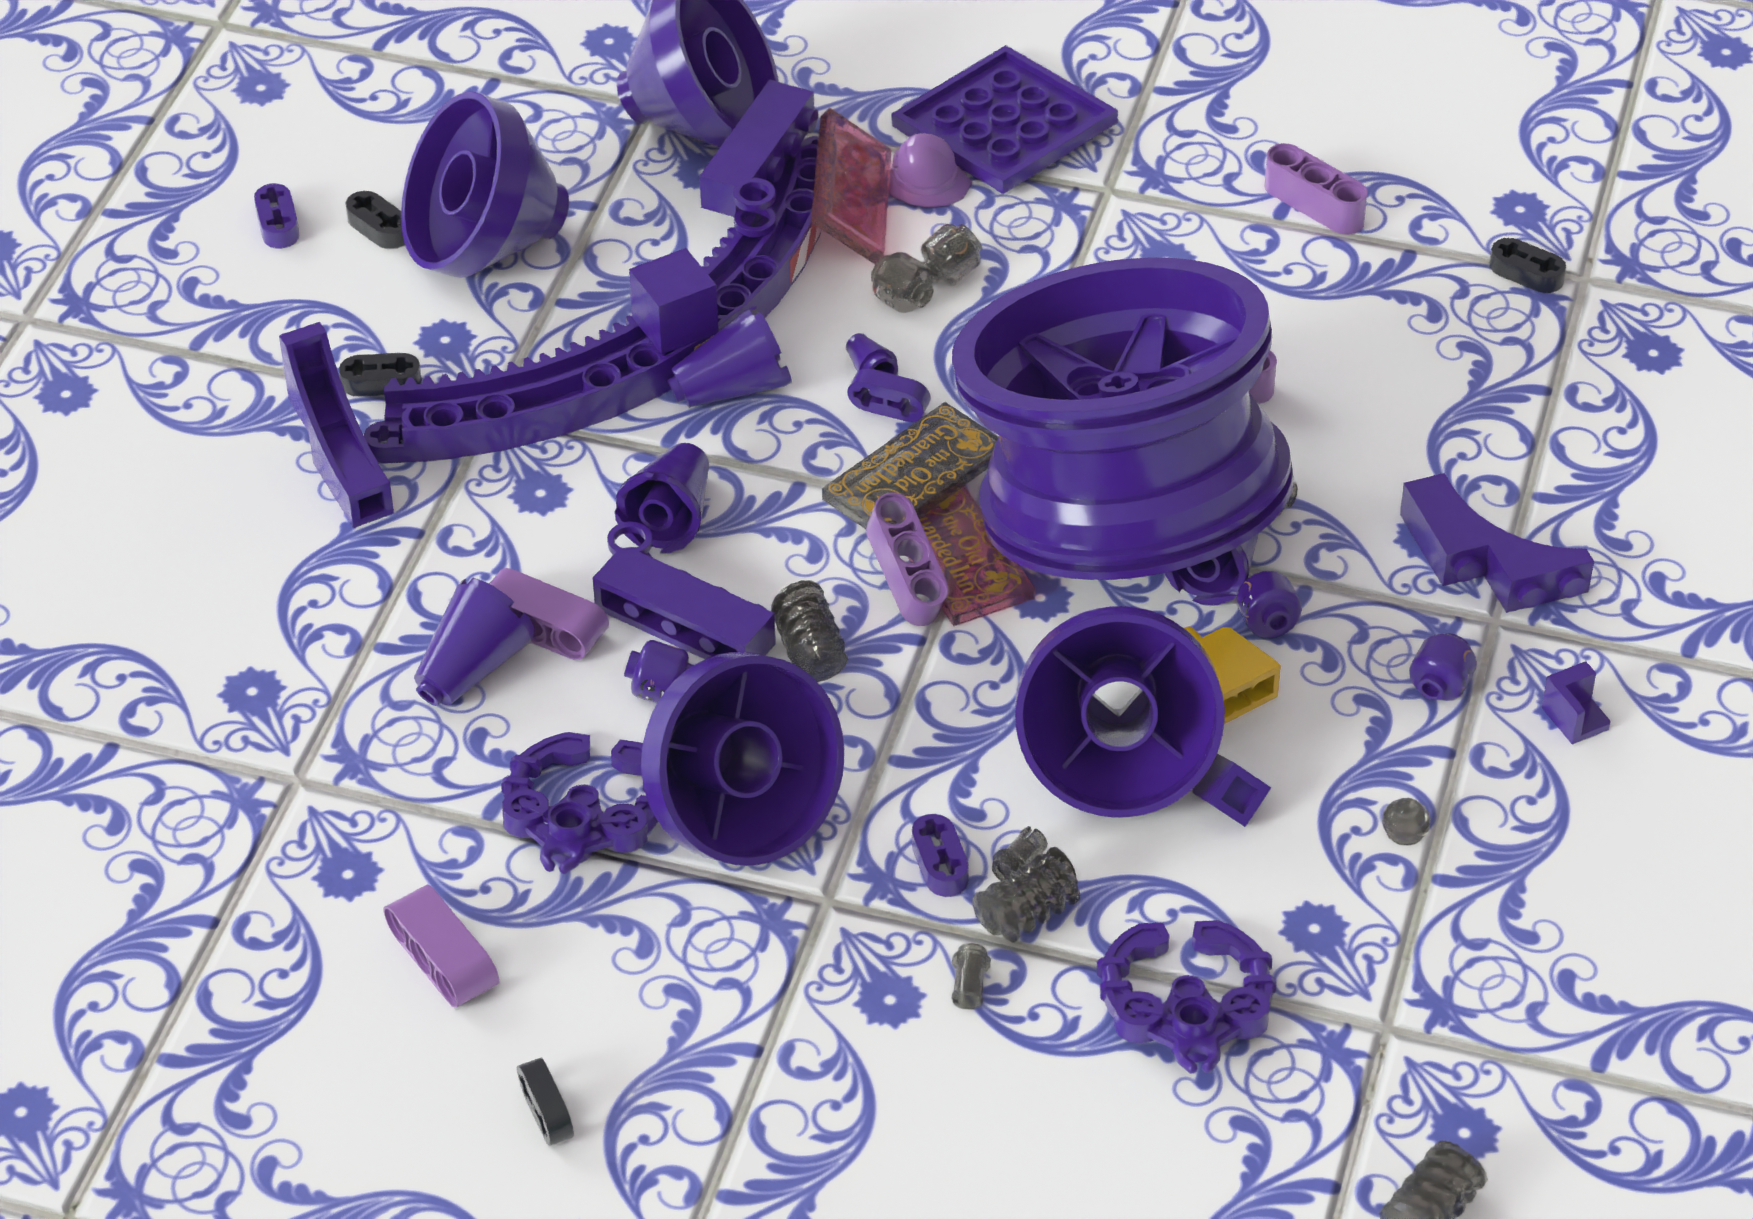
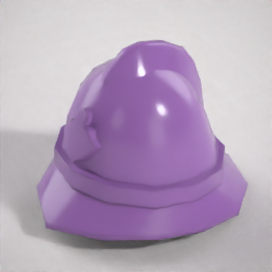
[881,133,972,207]

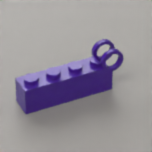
[699,79,819,237]
[592,522,776,659]

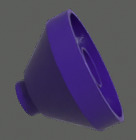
[617,0,779,147]
[401,91,569,278]
[1015,606,1225,818]
[641,652,845,866]

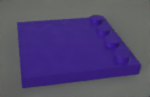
[891,45,1118,194]

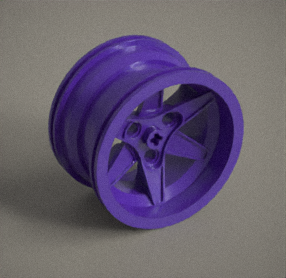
[952,257,1294,580]

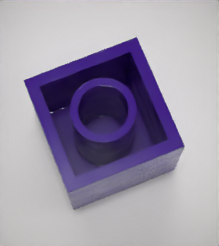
[629,248,718,355]

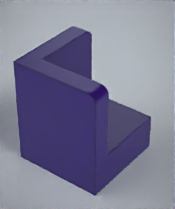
[1542,661,1611,745]
[1192,753,1272,827]

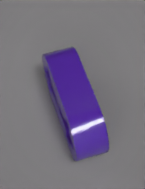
[254,183,299,249]
[847,368,931,422]
[912,814,969,897]

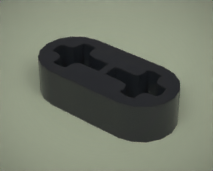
[345,190,405,249]
[1489,238,1566,293]
[339,353,422,397]
[516,1057,574,1146]

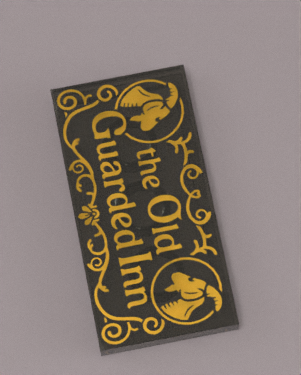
[822,402,999,529]

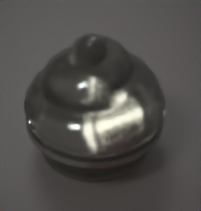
[1382,797,1431,846]

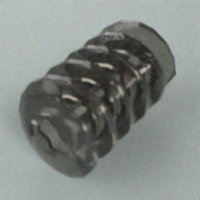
[771,580,849,682]
[972,847,1081,943]
[1380,1141,1488,1219]

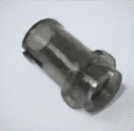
[991,826,1048,884]
[951,943,991,1010]

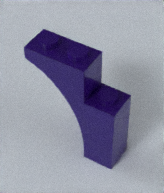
[279,321,394,528]
[1400,473,1594,613]

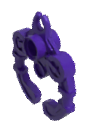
[501,732,658,874]
[1096,920,1277,1074]

